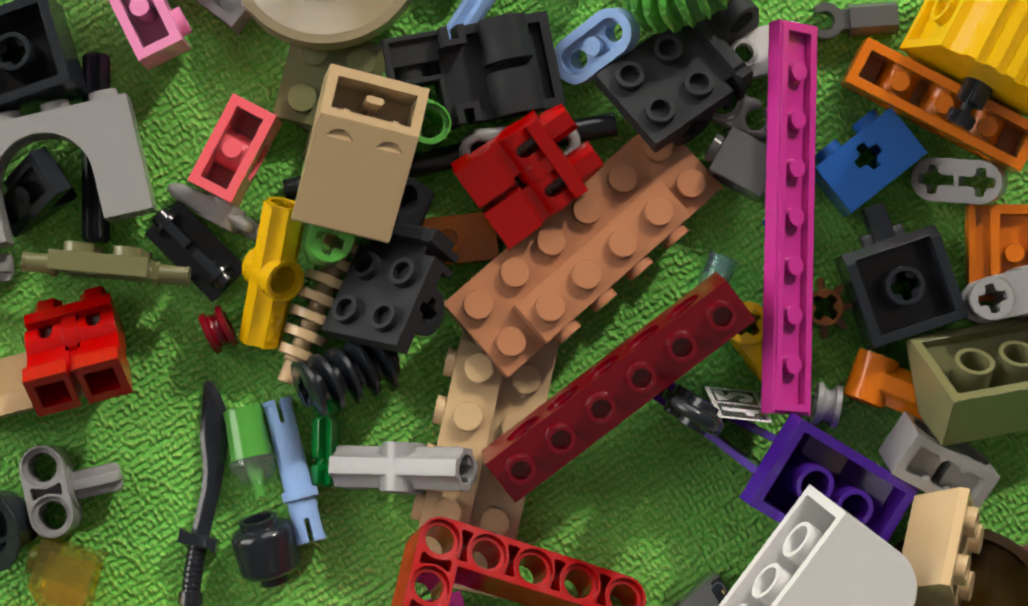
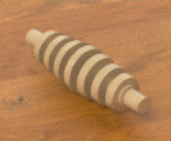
[277,234,358,386]

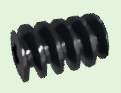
[291,342,400,418]

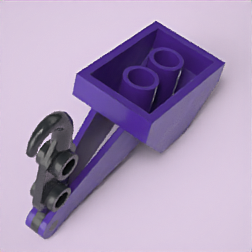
[653,383,919,542]

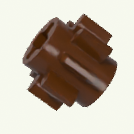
[812,278,854,339]

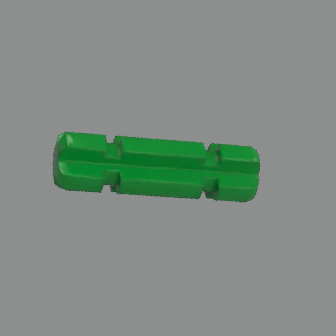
[311,400,340,486]

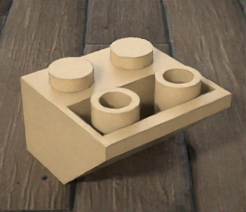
[902,487,984,606]

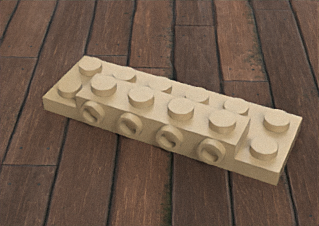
[411,331,559,599]

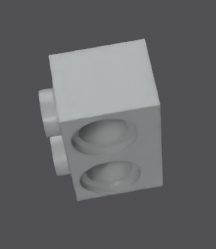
[878,411,1000,508]

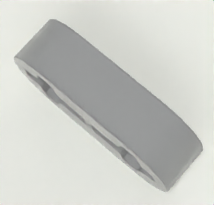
[911,157,1008,204]

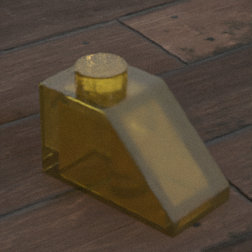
[25,538,107,606]

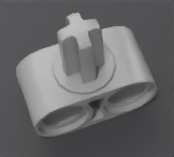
[19,445,124,538]

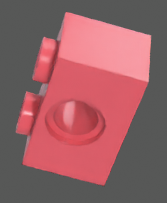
[187,93,283,208]

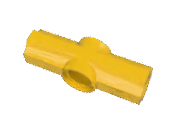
[238,197,305,349]

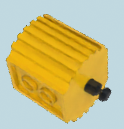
[899,0,1028,130]

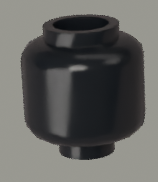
[231,511,301,588]

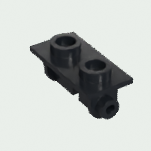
[145,201,242,302]

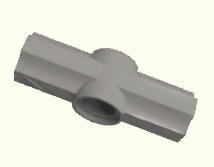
[328,441,478,495]

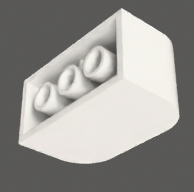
[718,484,917,606]

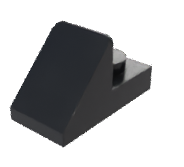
[3,146,77,238]

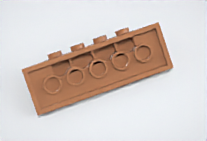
[444,134,723,379]

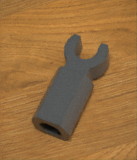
[812,1,899,42]

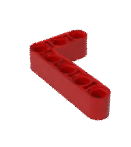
[391,516,646,606]

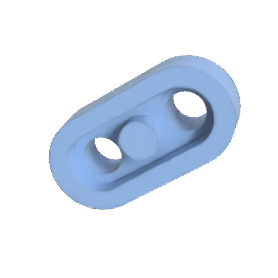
[555,7,640,84]

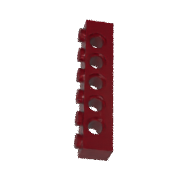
[482,272,756,503]

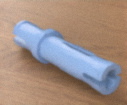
[261,396,327,546]

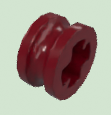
[198,305,239,354]

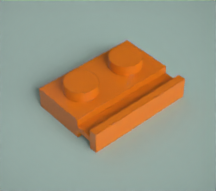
[965,204,1028,302]

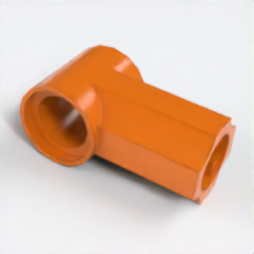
[843,348,924,421]

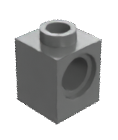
[703,126,767,202]

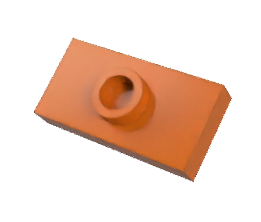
[421,212,499,266]

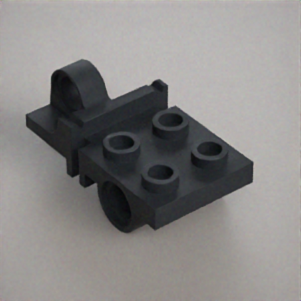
[595,0,759,153]
[381,11,566,129]
[321,177,459,354]

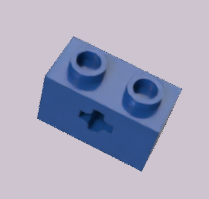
[815,107,928,218]

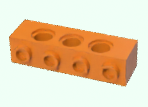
[839,37,1028,173]

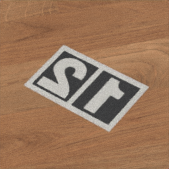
[704,386,773,423]

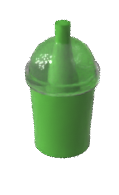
[223,404,278,498]

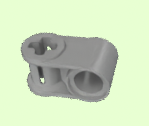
[961,265,1028,324]

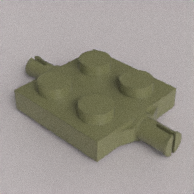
[273,41,385,161]
[21,241,191,287]

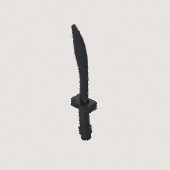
[177,380,228,606]

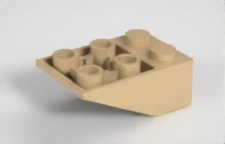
[291,63,430,244]

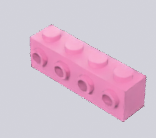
[109,0,192,70]

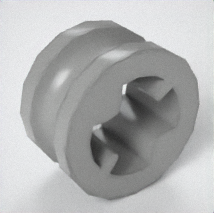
[810,381,843,429]

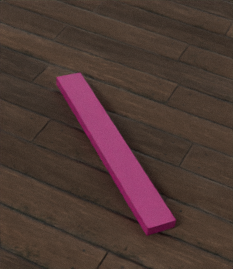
[761,19,818,416]

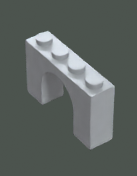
[0,88,158,249]

